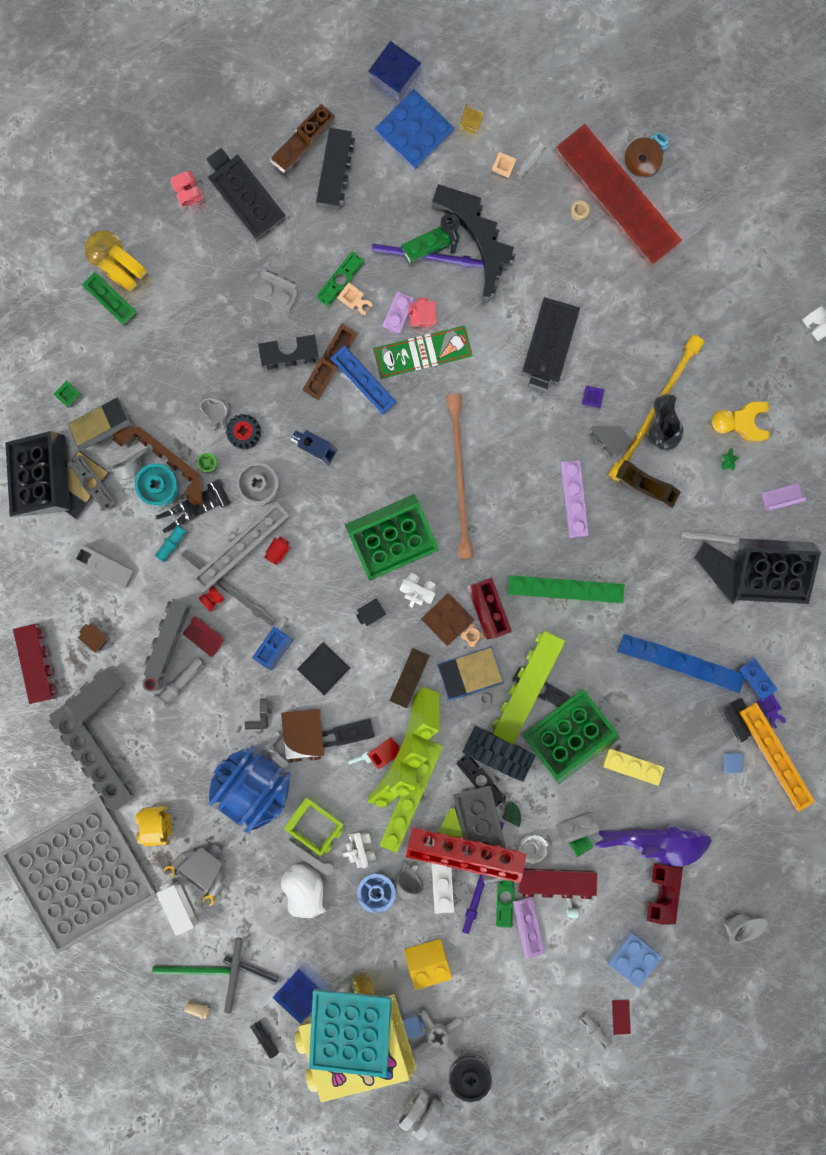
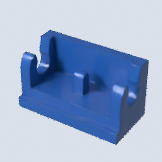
[252,627,294,671]

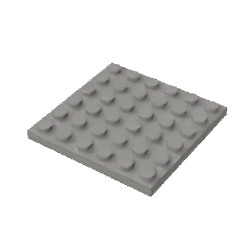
[0,796,157,955]

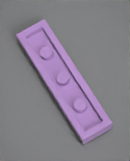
[560,460,589,538]

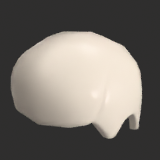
[518,834,548,864]

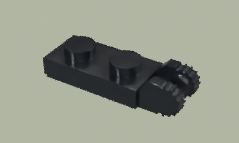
[322,719,375,748]

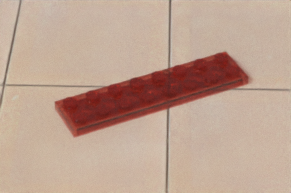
[555,124,682,265]

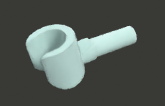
[348,750,371,764]
[566,898,578,918]

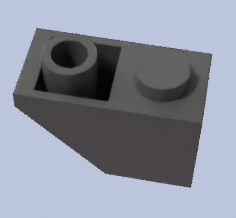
[588,426,633,458]

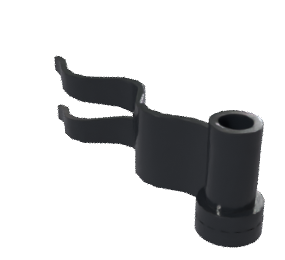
[155,479,231,533]

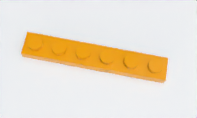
[739,702,815,812]

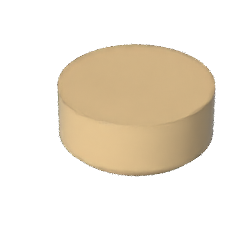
[570,200,590,220]

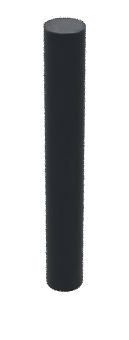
[223,955,279,985]

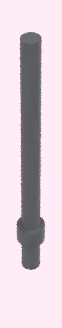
[181,550,276,626]

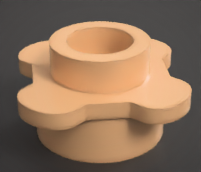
[461,624,484,647]

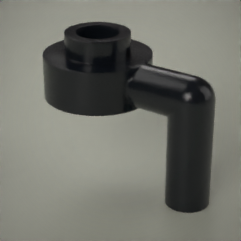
[440,213,460,253]

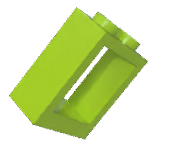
[283,796,345,856]

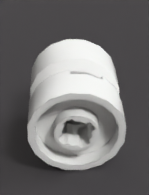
[802,305,826,342]

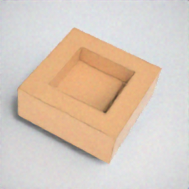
[491,152,516,178]

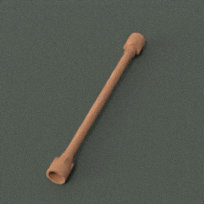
[446,394,474,559]

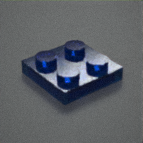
[272,968,322,1024]

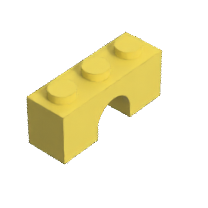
[601,748,664,786]

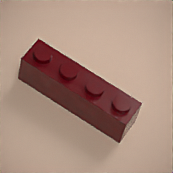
[13,624,57,704]
[518,868,597,899]

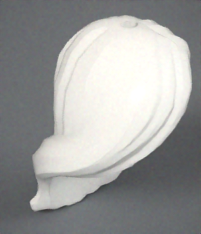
[281,863,327,918]

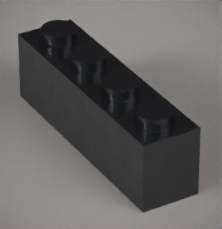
[316,127,355,210]

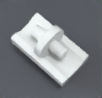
[400,573,436,607]
[342,833,376,868]

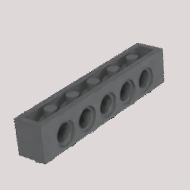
[49,704,135,811]

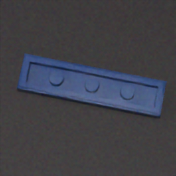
[331,345,397,415]

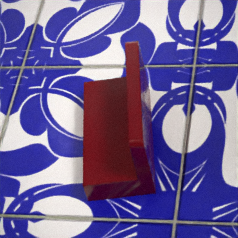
[183,616,226,657]

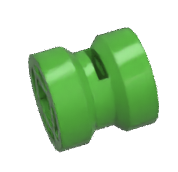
[197,453,218,473]

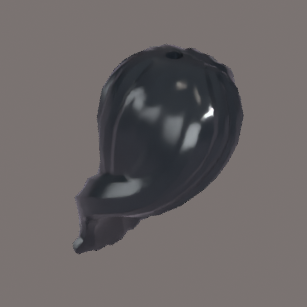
[646,394,684,450]

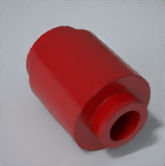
[264,536,291,566]

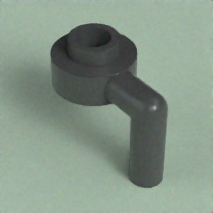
[245,698,272,730]

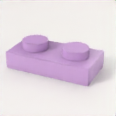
[382,291,415,335]

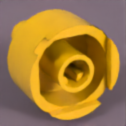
[135,806,172,847]

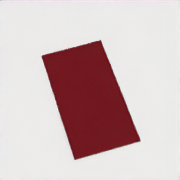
[612,1000,631,1035]

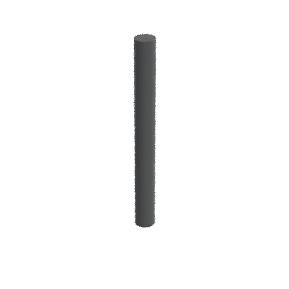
[224,937,243,1014]

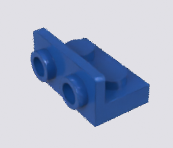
[740,657,778,700]

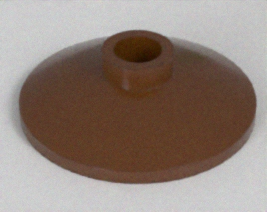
[625,137,663,176]

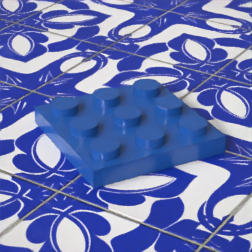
[374,89,455,170]

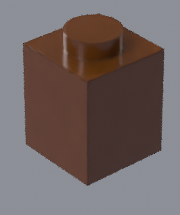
[78,623,110,653]

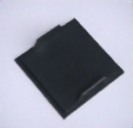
[297,642,350,696]

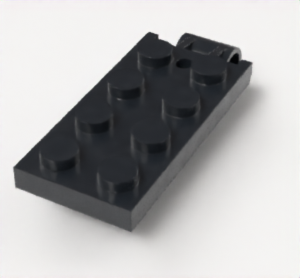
[206,148,286,240]
[522,297,581,394]

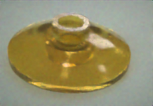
[85,230,123,268]

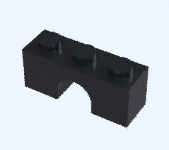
[258,334,319,371]

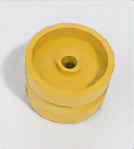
[98,244,148,292]

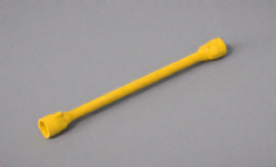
[608,334,705,482]

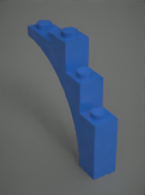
[618,634,745,694]

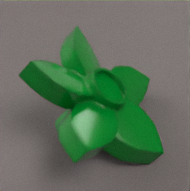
[721,448,740,470]

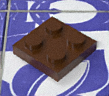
[421,593,475,646]

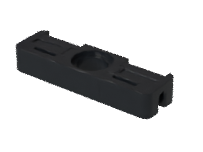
[512,667,570,707]
[456,754,506,807]

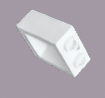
[156,879,198,936]

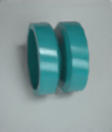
[134,463,180,507]

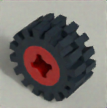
[226,414,261,449]

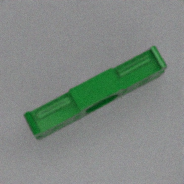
[317,252,365,308]
[496,880,515,928]

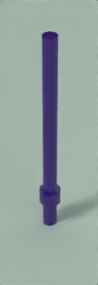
[371,243,484,268]
[462,822,504,934]

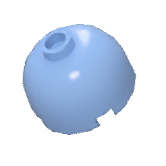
[357,873,396,913]

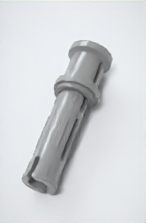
[154,657,205,708]

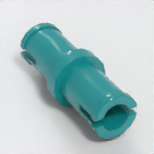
[155,525,187,562]

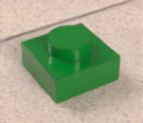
[54,380,82,408]
[568,836,593,857]

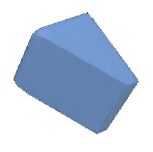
[723,753,743,773]

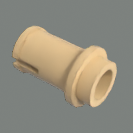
[184,1000,210,1020]

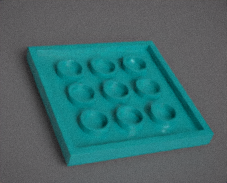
[309,989,392,1078]

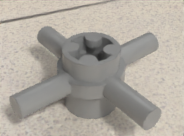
[412,1010,464,1062]

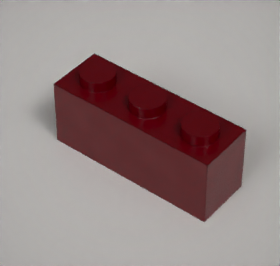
[467,577,512,640]

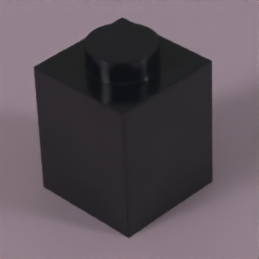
[356,598,387,626]

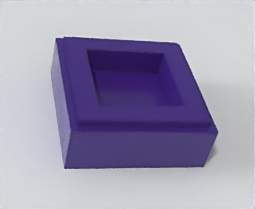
[581,385,605,409]

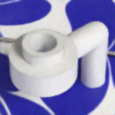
[264,731,291,769]

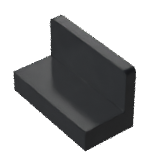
[721,698,752,743]

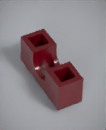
[647,863,683,925]

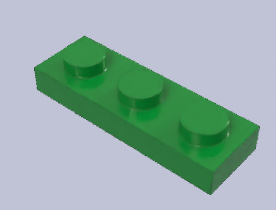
[401,221,460,263]
[82,272,137,326]

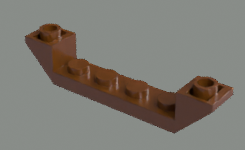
[112,427,204,507]

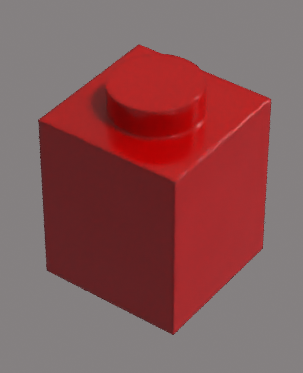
[367,737,400,769]

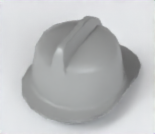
[106,448,148,484]
[724,914,768,945]

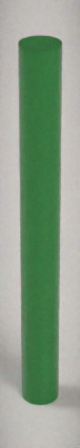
[152,966,230,975]

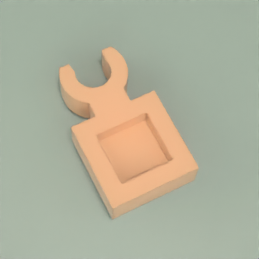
[337,283,373,316]

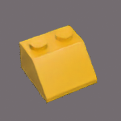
[404,938,452,990]

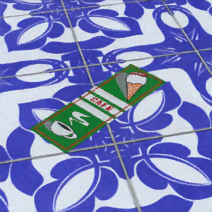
[373,325,473,379]

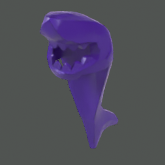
[595,826,712,867]

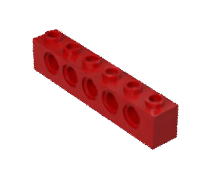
[406,828,527,883]

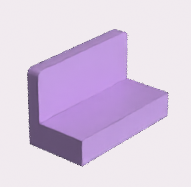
[761,483,807,512]

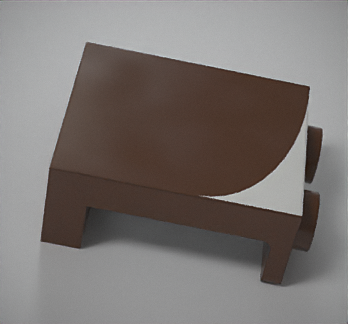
[281,709,325,762]

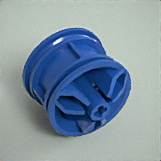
[207,745,291,834]

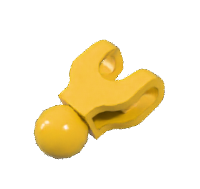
[711,401,770,442]

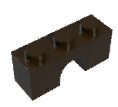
[389,648,430,708]

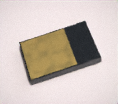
[65,450,110,519]

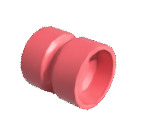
[170,171,203,207]

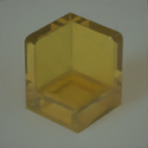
[459,103,483,135]

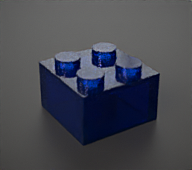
[368,40,421,100]

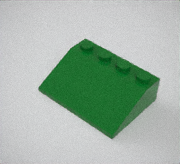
[344,494,439,581]
[522,689,620,784]

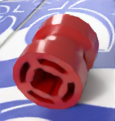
[198,586,225,612]

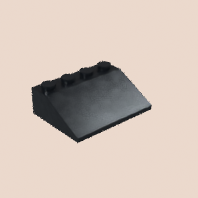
[5,431,70,517]
[735,538,821,604]

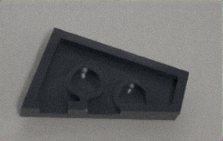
[694,541,737,604]

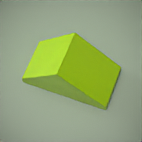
[438,806,463,838]

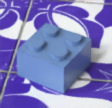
[606,930,663,988]

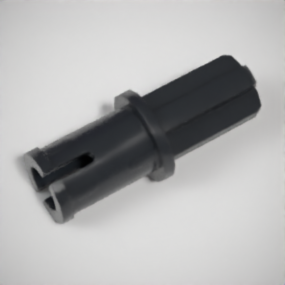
[250,1020,279,1059]

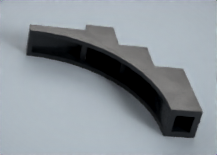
[431,184,516,303]

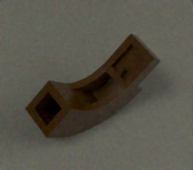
[616,460,681,509]

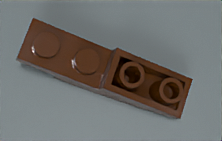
[270,104,335,173]

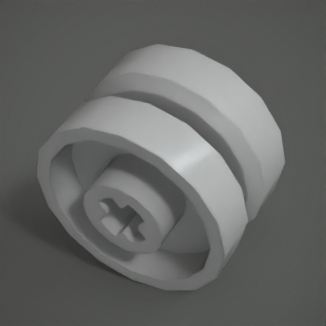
[236,462,280,506]
[398,1089,444,1141]

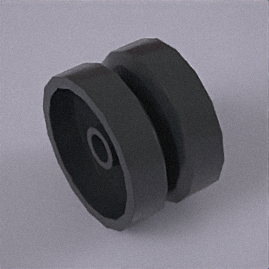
[449,1053,492,1102]

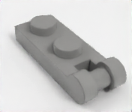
[285,838,334,875]

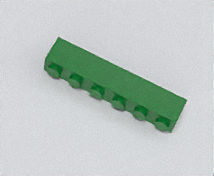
[507,575,625,604]

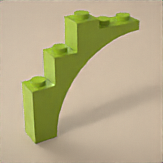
[368,687,440,808]

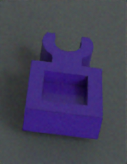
[755,693,786,729]

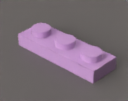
[513,897,545,959]

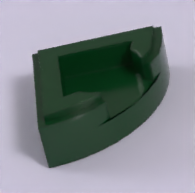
[502,801,521,827]

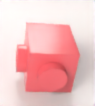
[408,298,437,327]

